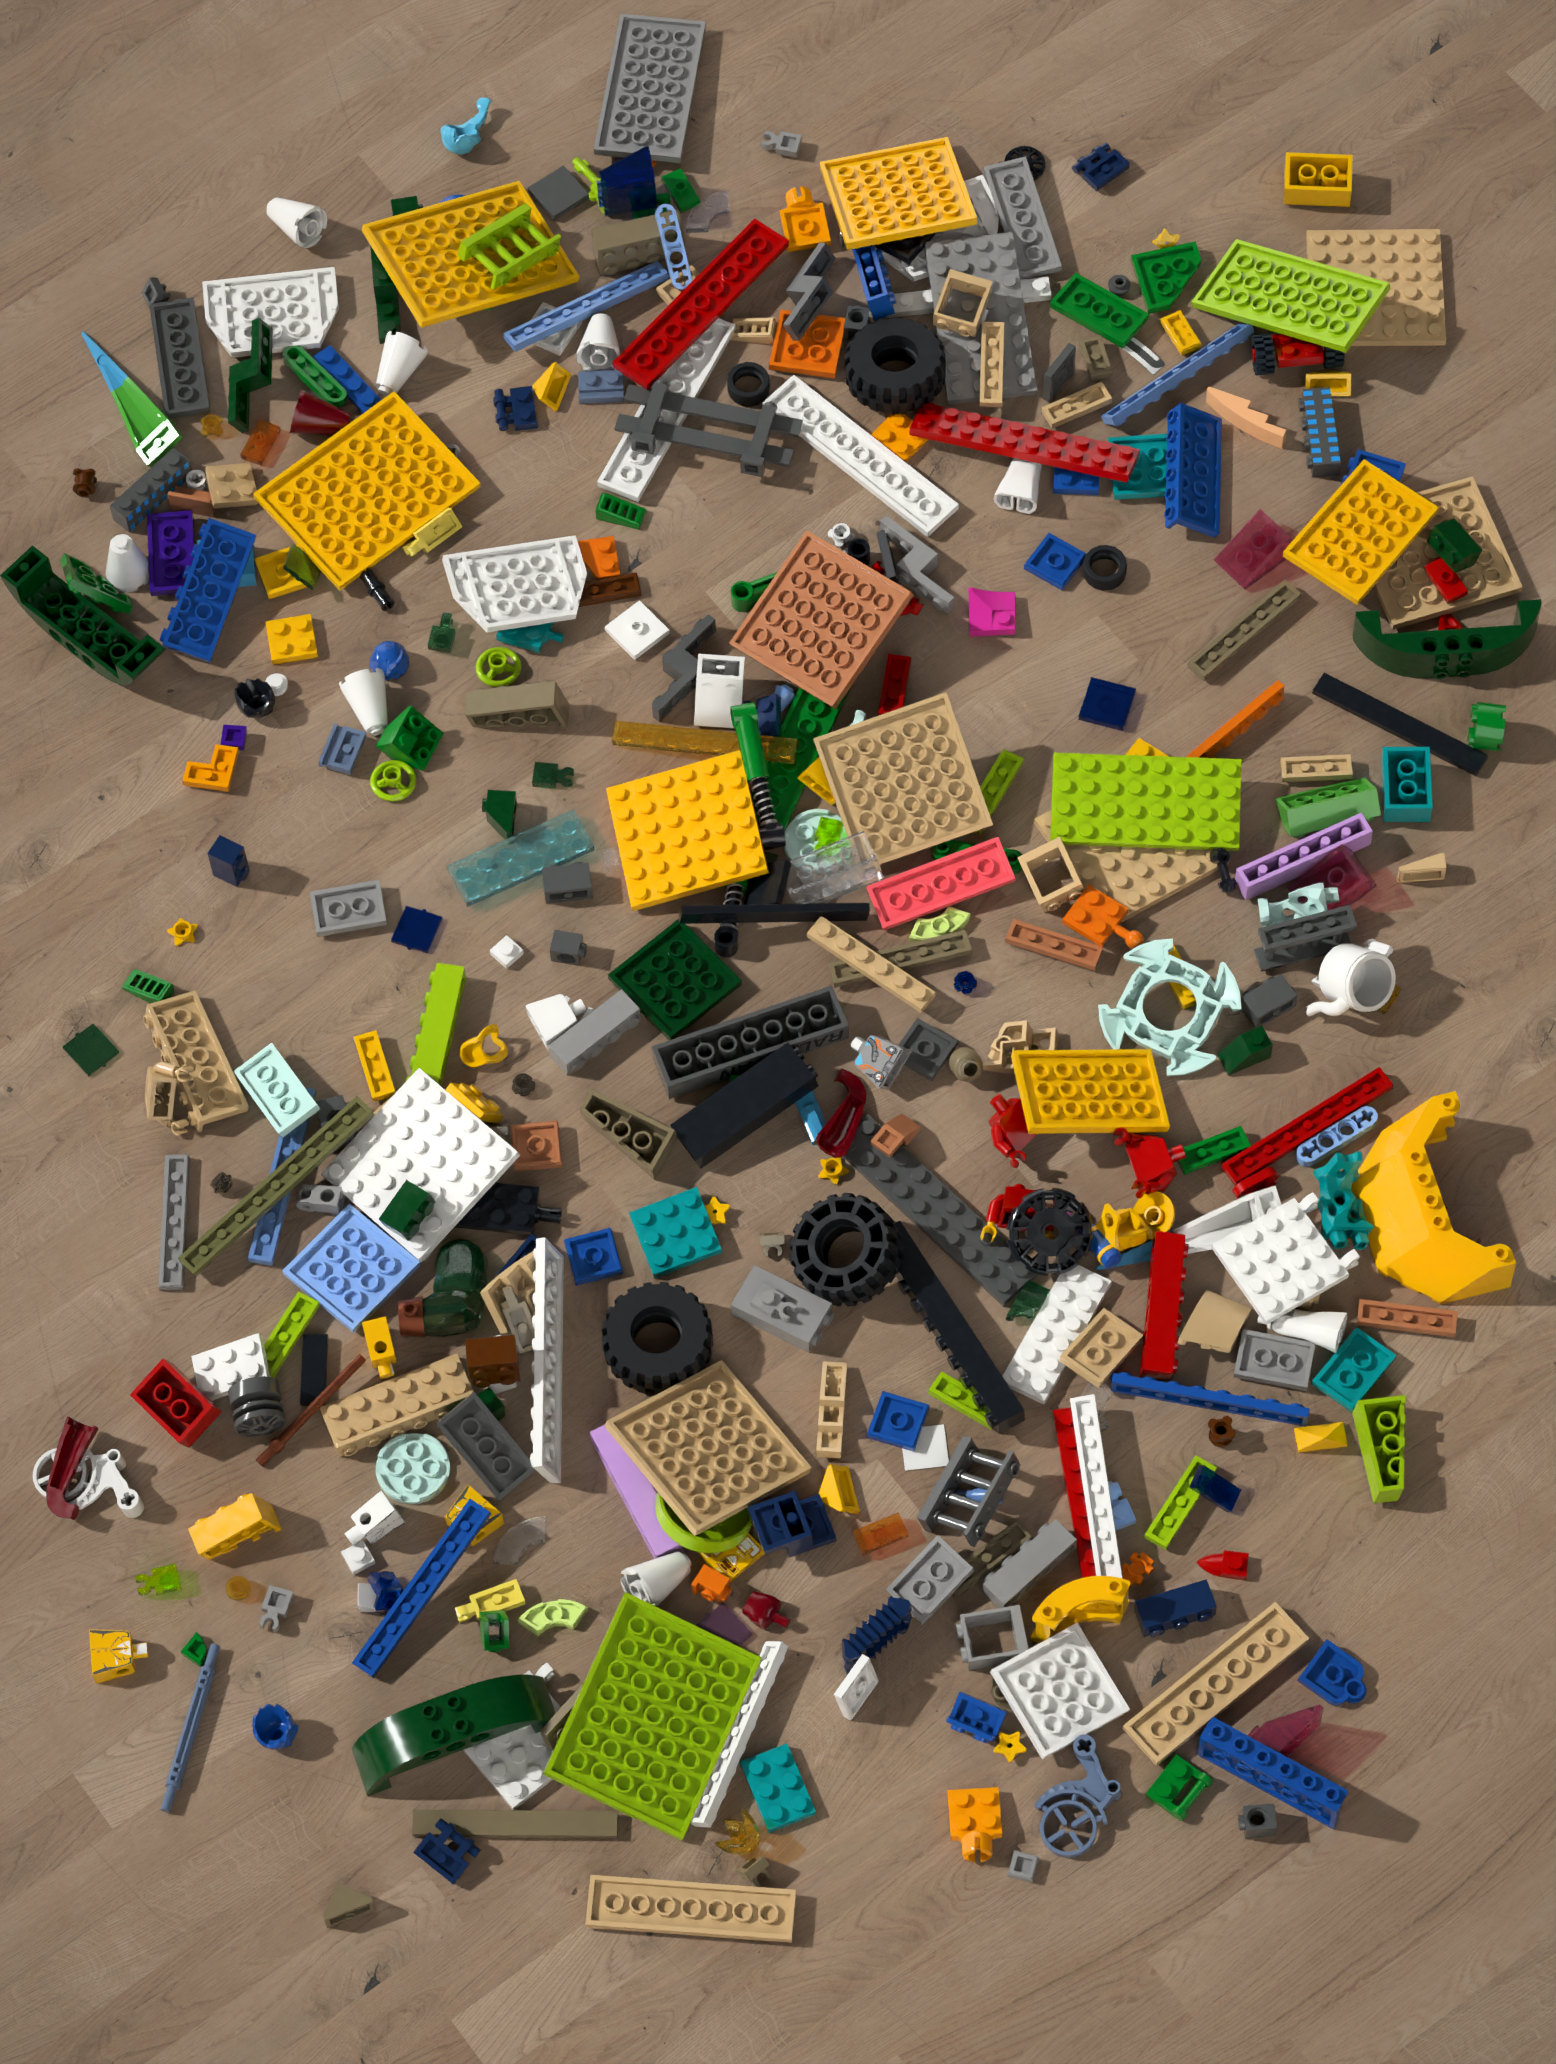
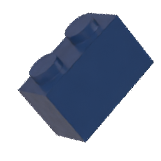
[207,835,250,887]

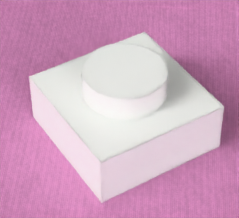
[490,935,524,969]
[341,1540,376,1576]

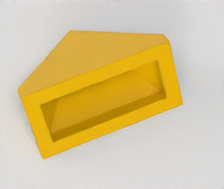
[532,362,572,411]
[1305,369,1351,396]
[1294,1422,1348,1453]
[819,1464,860,1514]

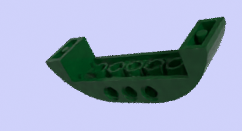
[0,545,165,685]
[1352,599,1542,679]
[352,1674,556,1796]

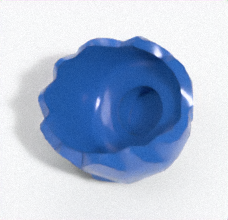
[369,641,409,680]
[252,1704,299,1750]

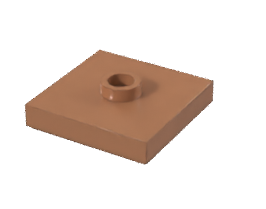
[510,1120,562,1172]

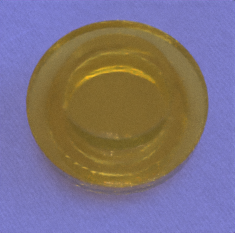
[225,1576,251,1601]

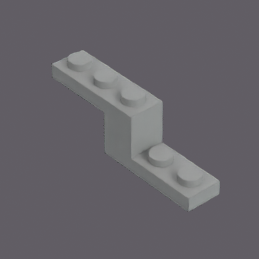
[880,516,954,615]

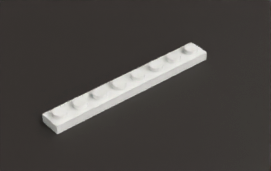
[880,277,1051,319]
[1070,1394,1123,1579]
[690,1641,789,1828]

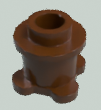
[72,468,97,497]
[1208,1416,1236,1447]

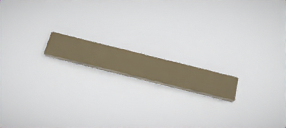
[412,1809,618,1839]

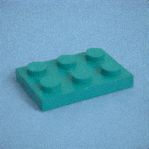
[1312,1327,1396,1413]
[740,1744,816,1833]

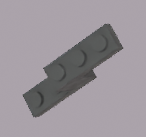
[783,242,836,341]
[652,614,716,722]

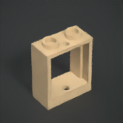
[933,269,993,338]
[1017,837,1085,913]

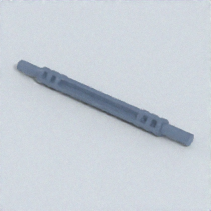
[160,1644,220,1813]

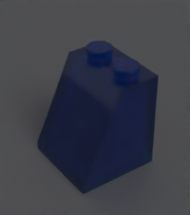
[596,146,657,216]

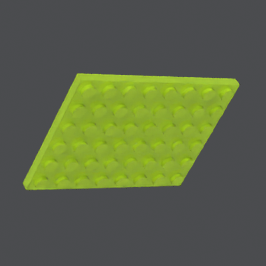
[543,1592,762,1841]

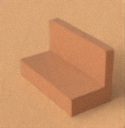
[167,486,217,518]

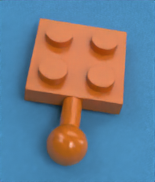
[1062,885,1144,949]

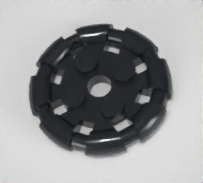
[1007,1188,1094,1276]

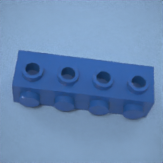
[852,245,896,321]

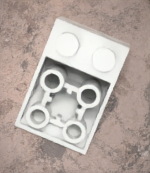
[694,654,745,729]

